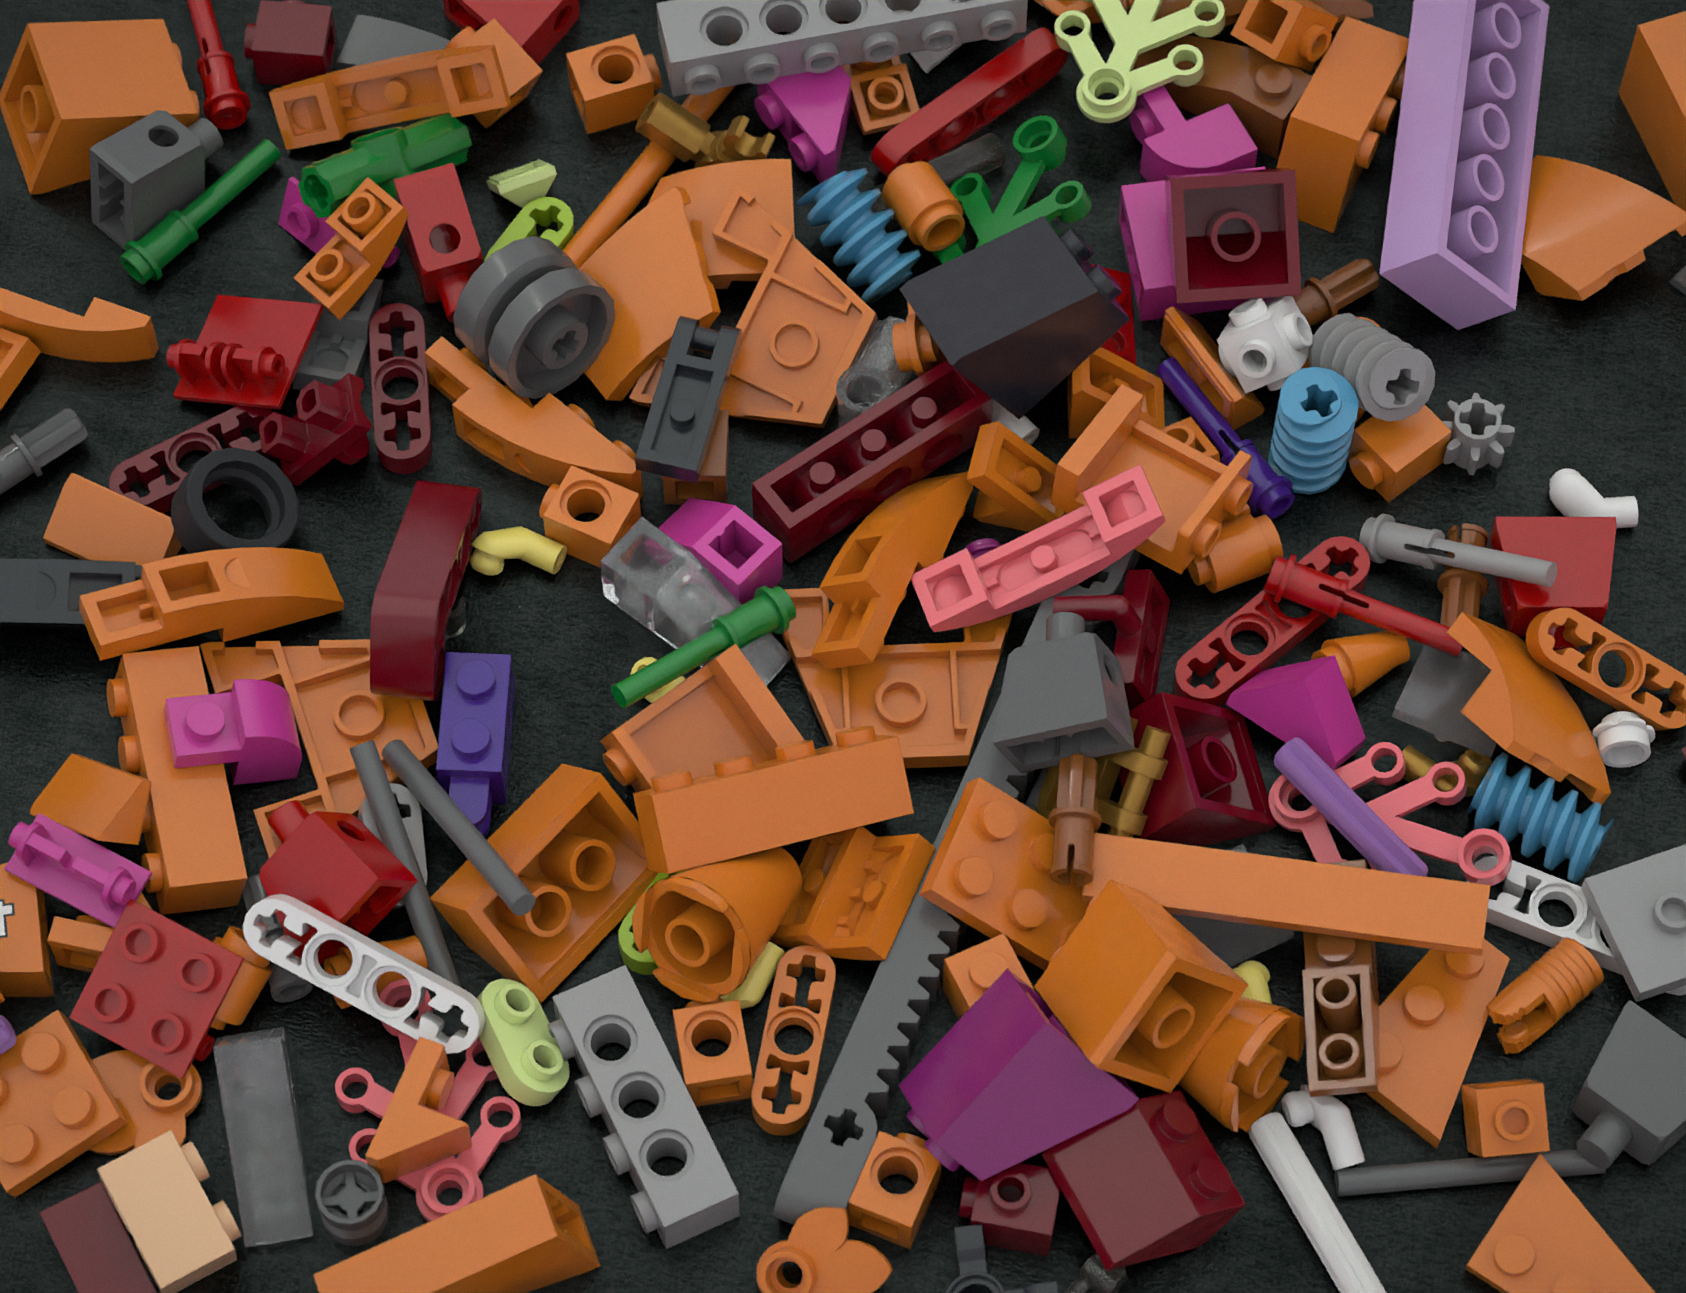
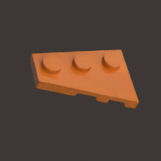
[1466,1153,1655,1293]

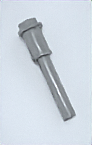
[1359,513,1557,587]

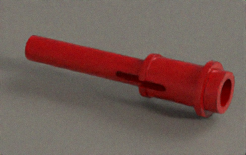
[187,0,251,130]
[1264,554,1463,657]

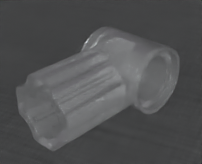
[836,316,913,428]

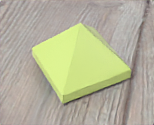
[487,159,557,209]

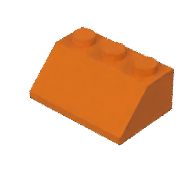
[430,763,659,1004]

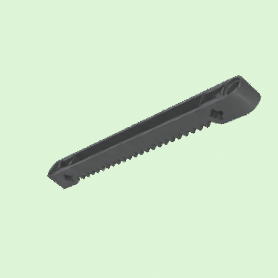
[773,549,1141,1225]

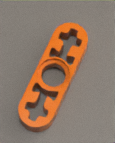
[1526,608,1686,731]
[751,945,836,1136]

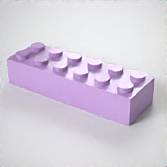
[1379,0,1549,330]

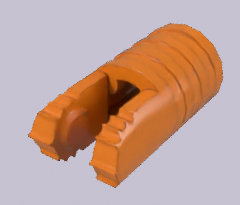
[1486,937,1604,1054]

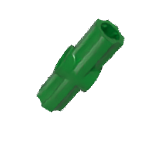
[298,113,472,218]

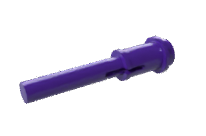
[1156,357,1295,519]

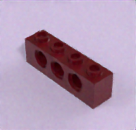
[752,360,994,564]

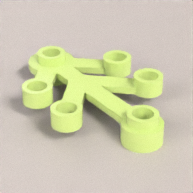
[1055,0,1225,123]

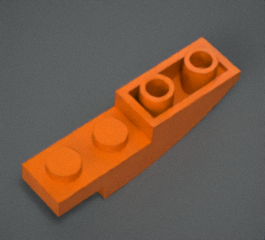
[425,337,643,498]
[811,471,974,669]
[79,547,344,661]

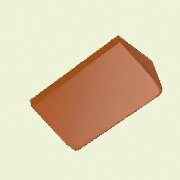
[1160,306,1265,430]
[43,473,182,565]
[29,754,152,845]

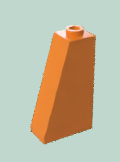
[313,1174,600,1293]

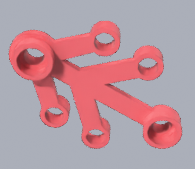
[1268,742,1512,886]
[335,979,522,1222]

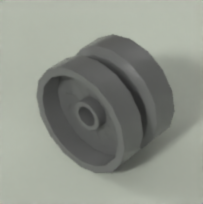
[453,236,615,399]

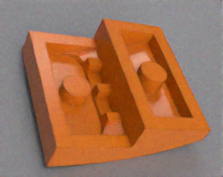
[770,826,936,960]

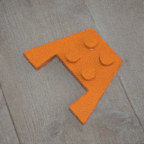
[629,184,878,428]
[782,588,1014,768]
[200,639,438,858]

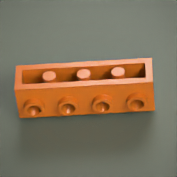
[107,646,248,915]
[633,726,914,874]

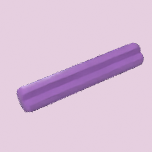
[1274,737,1428,877]

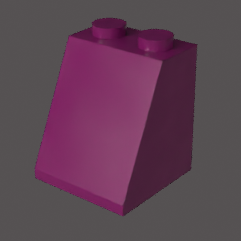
[898,968,1139,1181]

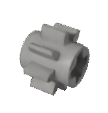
[1442,393,1515,475]

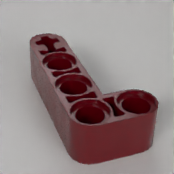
[370,480,482,701]

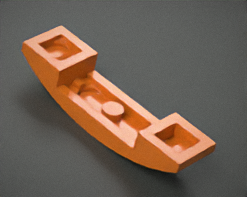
[269,45,511,150]
[0,288,159,362]

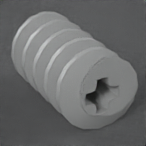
[1308,313,1435,422]

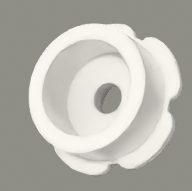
[1592,711,1655,768]

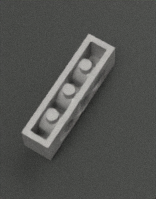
[547,965,740,1249]

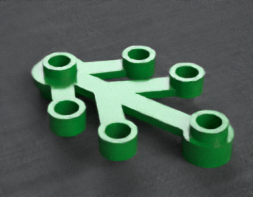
[931,116,1092,264]

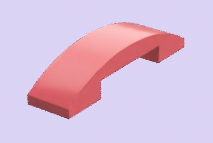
[911,464,1166,632]

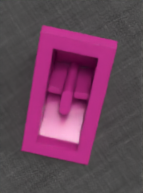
[1226,655,1366,771]

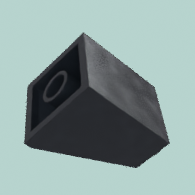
[899,216,1130,419]

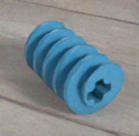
[796,168,921,305]
[1268,367,1359,494]
[1466,752,1614,883]

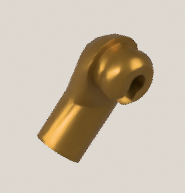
[1392,745,1492,797]

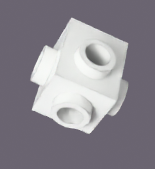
[1217,296,1313,394]

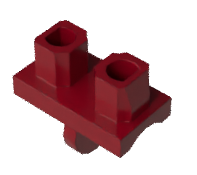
[259,373,372,486]

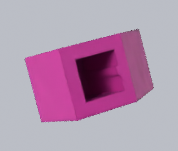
[754,66,851,183]
[647,498,783,612]

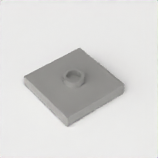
[1581,844,1686,1002]

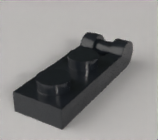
[635,316,742,483]

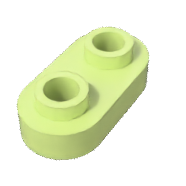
[477,979,570,1106]

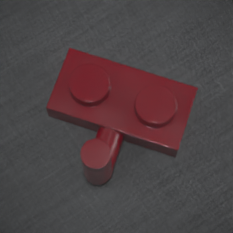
[1053,569,1170,711]

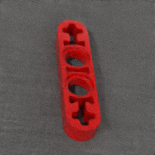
[871,27,1069,178]
[1173,536,1370,707]

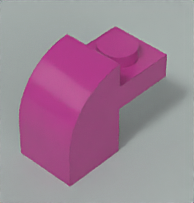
[1129,85,1258,182]
[164,679,302,785]

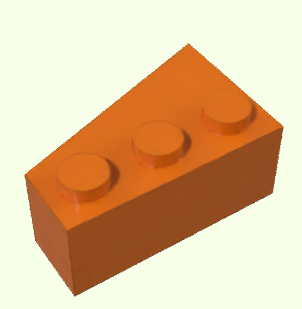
[1277,16,1409,233]

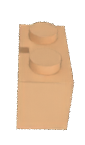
[97,1130,242,1293]

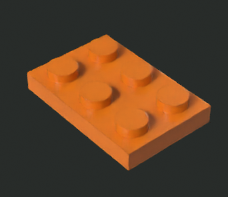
[919,777,1089,971]

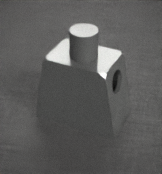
[89,110,223,250]
[992,612,1134,773]
[1572,1000,1686,1169]

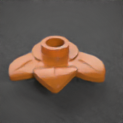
[892,303,947,376]
[89,1049,203,1155]
[756,1207,892,1293]

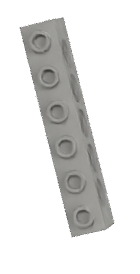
[656,0,1028,97]

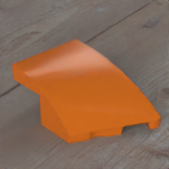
[1521,155,1686,301]
[648,159,795,289]
[579,186,721,401]
[1447,612,1611,804]

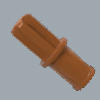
[1292,259,1380,327]
[1437,523,1489,627]
[1049,753,1102,886]

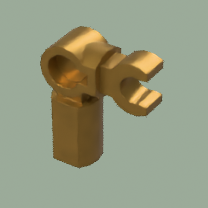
[635,92,775,168]

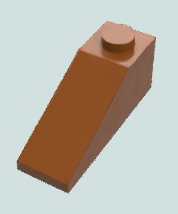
[1132,35,1312,160]

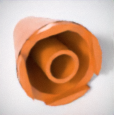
[632,847,802,1003]
[1178,996,1306,1133]

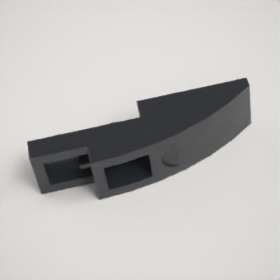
[0,558,142,630]

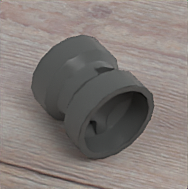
[315,1160,389,1246]

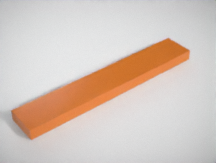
[1083,833,1491,956]

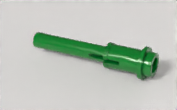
[119,139,281,285]
[611,586,796,708]

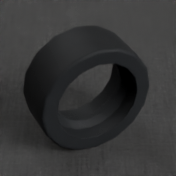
[171,447,299,554]

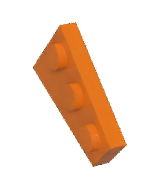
[1365,939,1510,1149]

